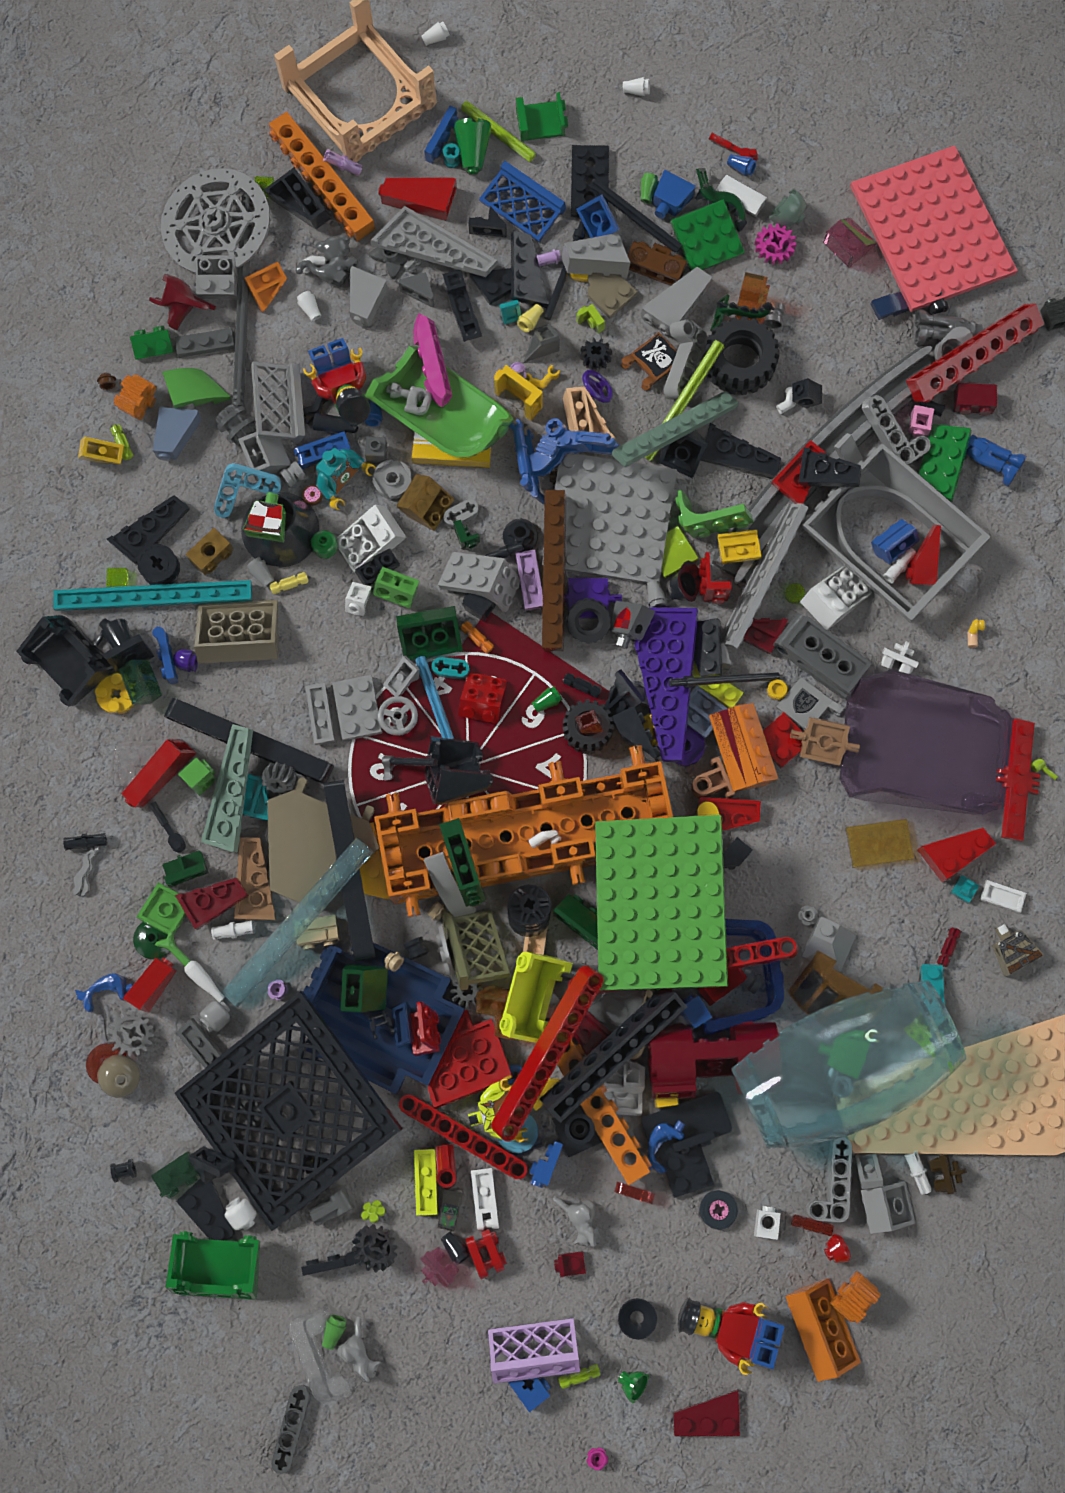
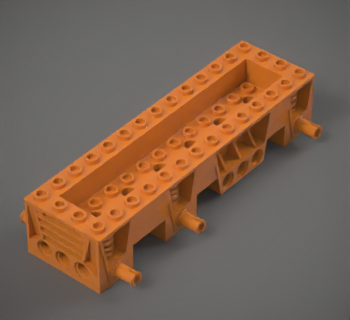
[374,745,673,917]

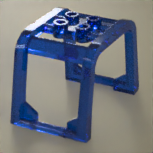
[700,919,784,1037]

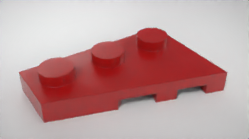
[771,440,825,504]
[699,797,761,831]

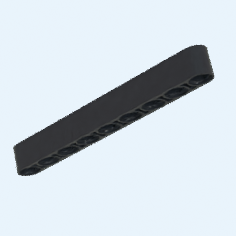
[164,698,334,784]
[323,780,375,961]

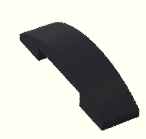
[442,270,482,342]

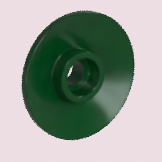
[133,922,175,959]

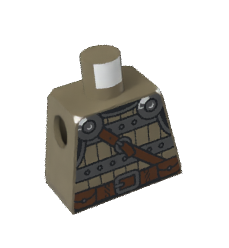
[992,924,1044,977]

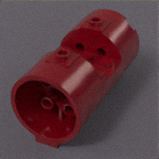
[647,1019,782,1100]

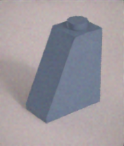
[153,407,201,461]

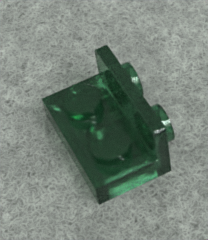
[151,1152,198,1199]

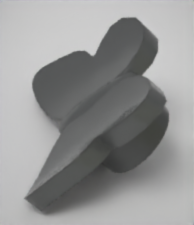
[369,247,408,278]

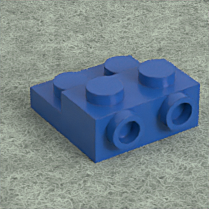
[529,1141,563,1188]

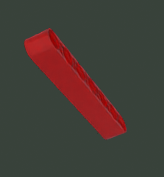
[399,1095,528,1179]

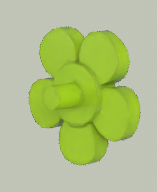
[361,1200,385,1223]

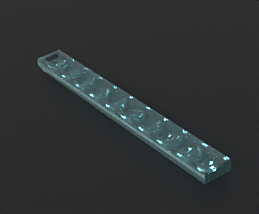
[222,838,373,1007]

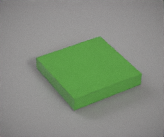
[137,882,187,935]

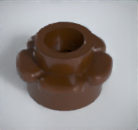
[97,373,116,390]

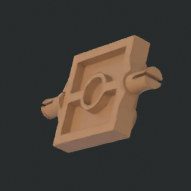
[790,717,860,766]

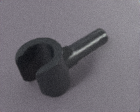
[94,618,110,646]

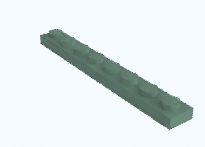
[612,391,739,467]

